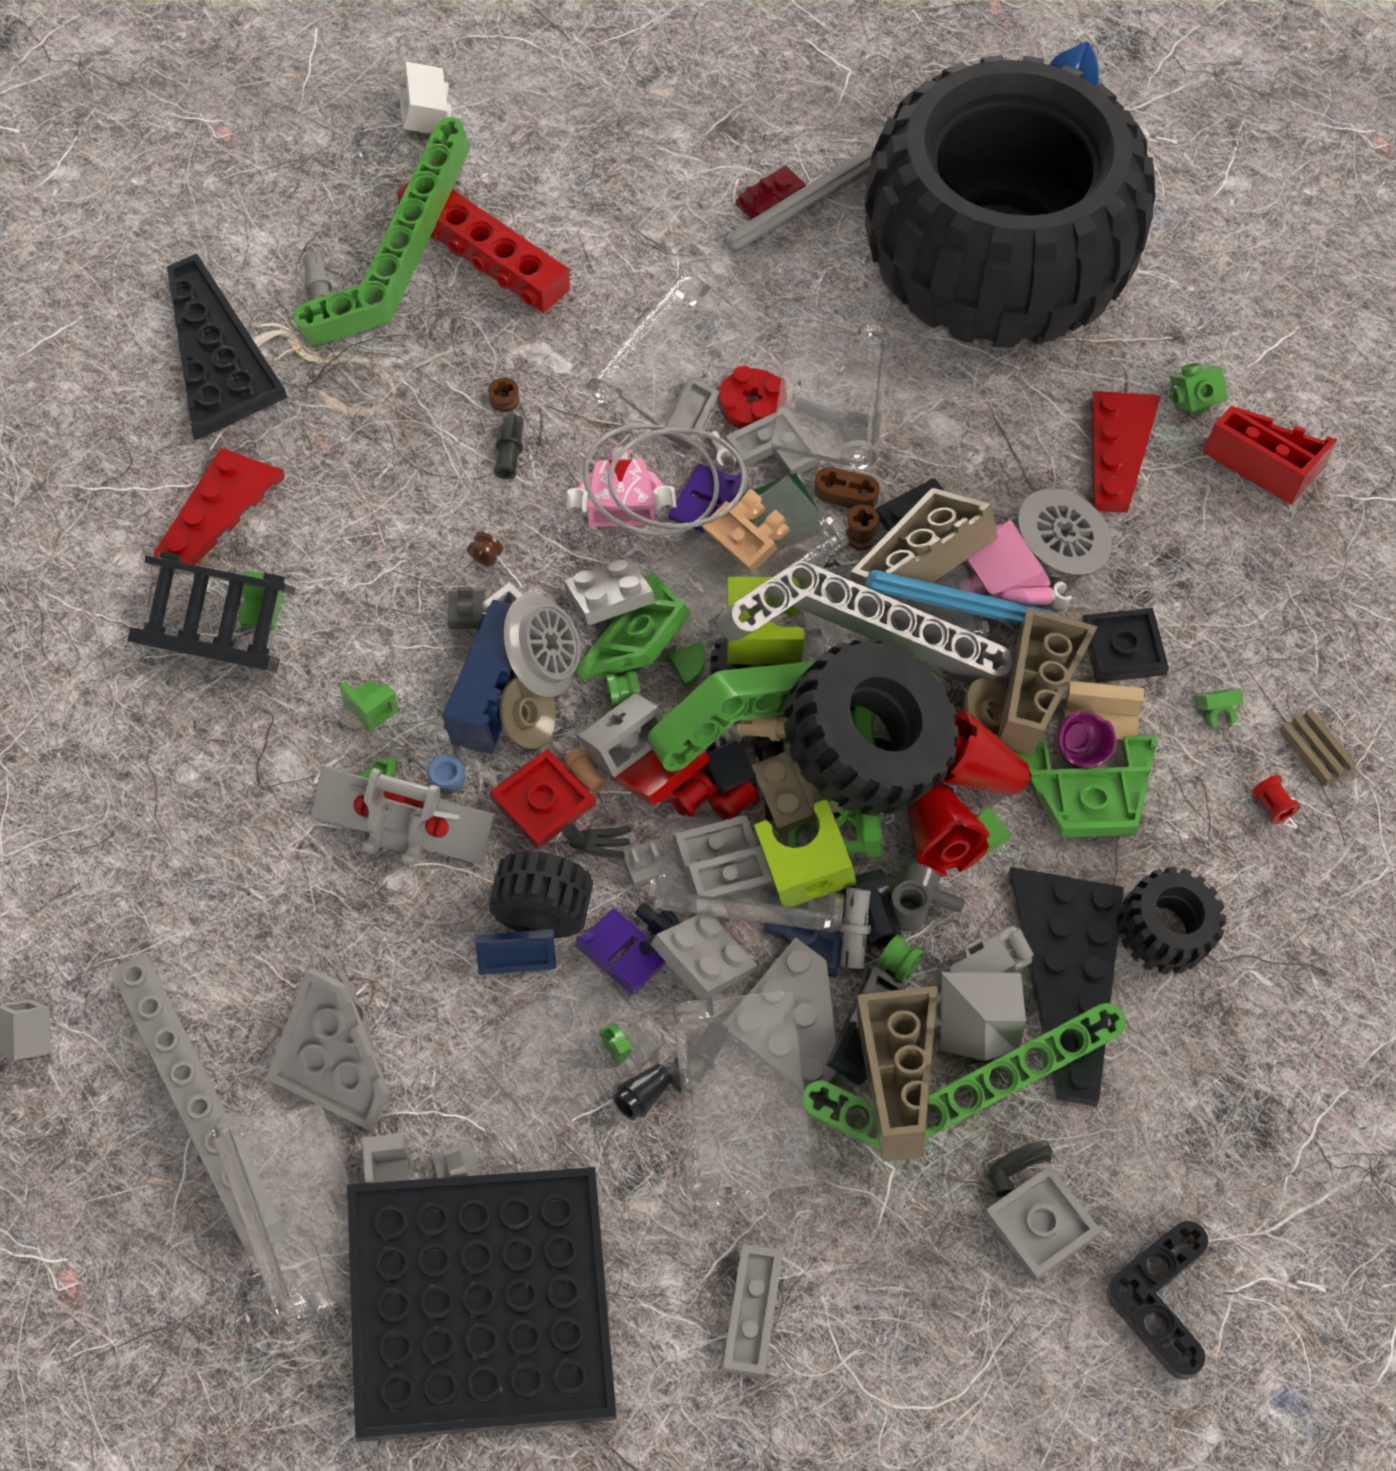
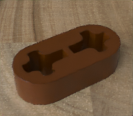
[814,467,880,509]

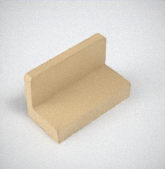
[1064,681,1144,743]

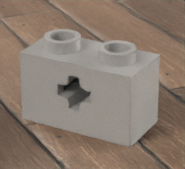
[578,692,663,778]

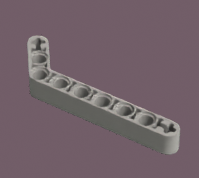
[718,561,1012,682]

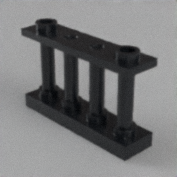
[127,552,295,673]

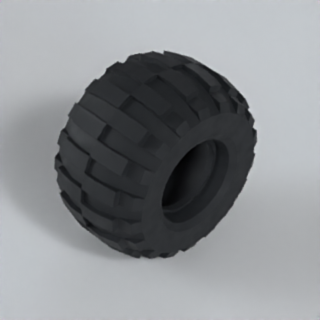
[864,55,1156,347]

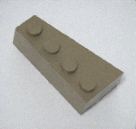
[850,488,998,606]
[998,607,1098,756]
[857,986,937,1162]

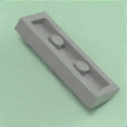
[722,1243,783,1379]

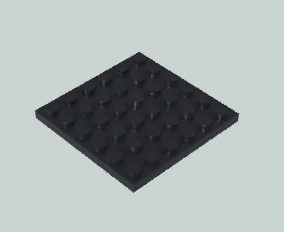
[347,1167,617,1442]

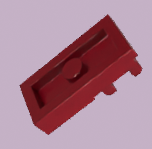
[736,165,806,219]

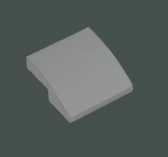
[673,815,773,903]

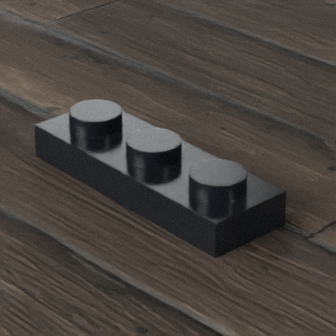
[826,966,907,1086]

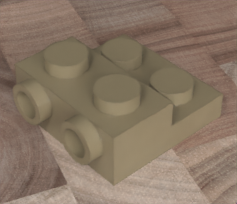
[751,743,843,835]

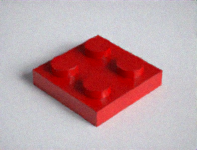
[489,748,596,849]

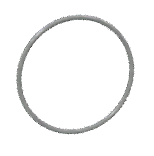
[583,424,719,536]
[608,428,747,529]

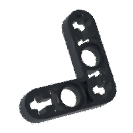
[1107,1221,1208,1380]

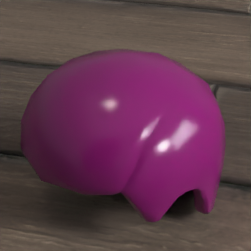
[1055,711,1117,768]

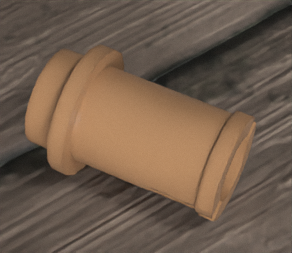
[562,747,607,795]

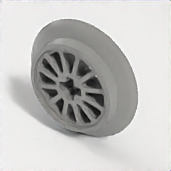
[1018,489,1112,575]
[504,593,580,697]

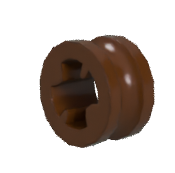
[488,377,520,412]
[467,532,503,566]

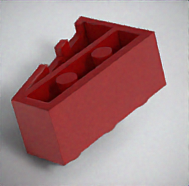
[1203,405,1337,505]

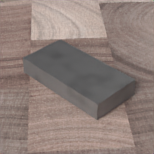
[662,375,720,450]

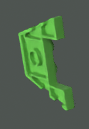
[1014,735,1157,838]

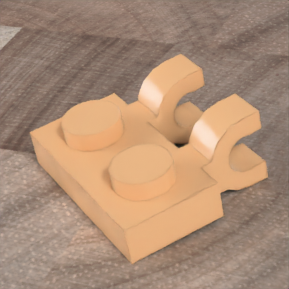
[702,489,790,573]

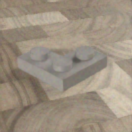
[726,408,821,476]

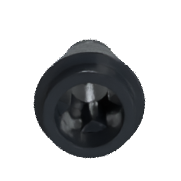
[613,1063,673,1120]

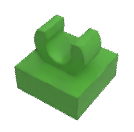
[1194,689,1243,727]

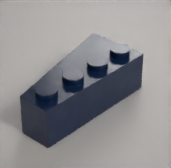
[442,600,517,755]

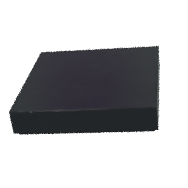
[1081,608,1169,683]

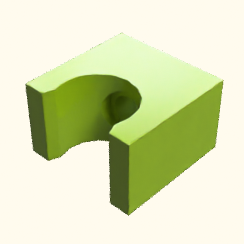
[726,577,804,664]
[754,799,856,910]

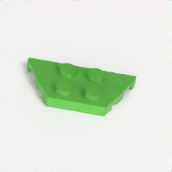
[575,573,691,680]

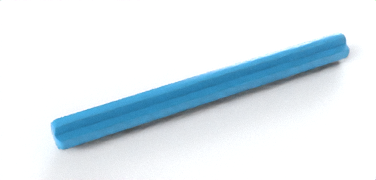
[865,570,1053,625]

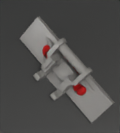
[311,766,495,866]

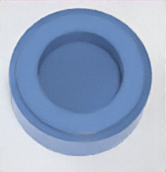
[427,755,466,794]

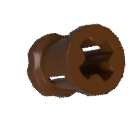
[845,505,879,550]

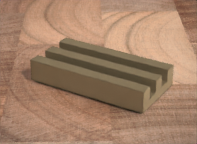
[1279,708,1357,787]

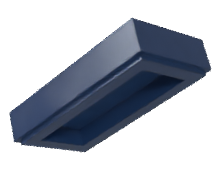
[475,929,557,975]

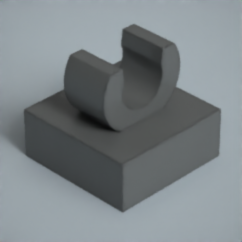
[447,587,486,629]

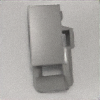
[949,926,1034,972]

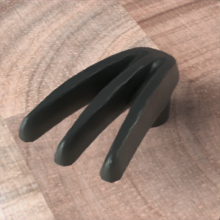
[562,824,632,858]
[988,1140,1053,1197]

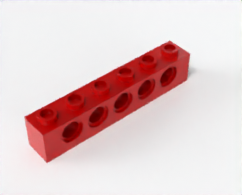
[397,181,570,313]

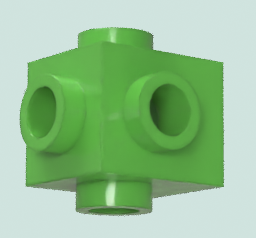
[1169,363,1228,415]

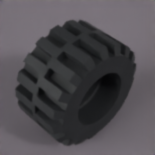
[489,851,593,938]
[1117,867,1226,974]

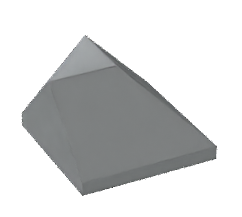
[939,971,1026,1060]

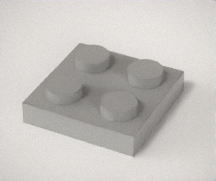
[564,558,655,625]
[650,910,758,1001]
[984,1165,1102,1282]

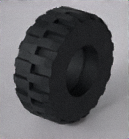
[784,639,958,816]

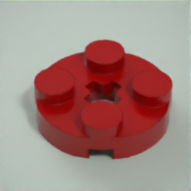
[718,365,786,429]

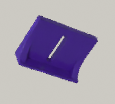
[668,463,742,535]
[576,908,666,996]

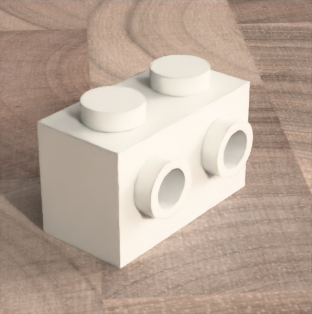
[398,62,451,134]

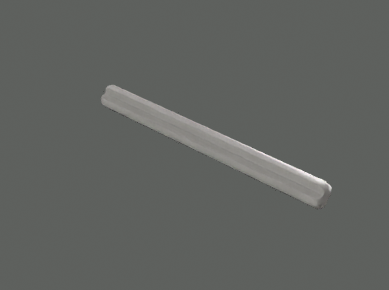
[725,147,874,251]

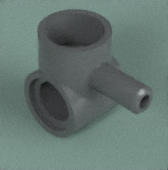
[890,863,965,931]

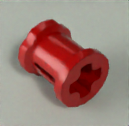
[668,771,718,820]
[1251,775,1301,825]
[710,782,760,821]

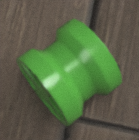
[605,670,641,709]
[876,935,924,984]

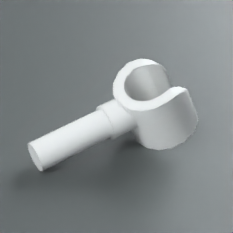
[711,431,737,472]

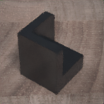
[704,741,758,792]

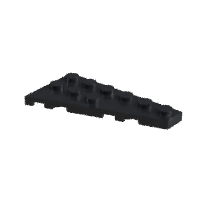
[167,253,287,440]
[1008,867,1124,1107]

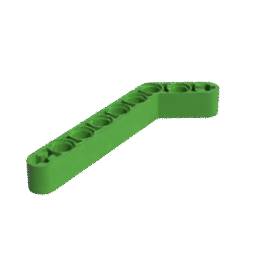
[294,117,470,345]
[648,657,939,771]
[800,1003,1126,1152]

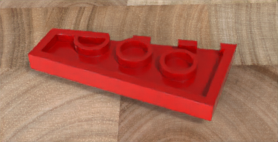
[1091,391,1161,513]
[153,447,285,565]

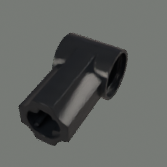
[844,869,901,949]

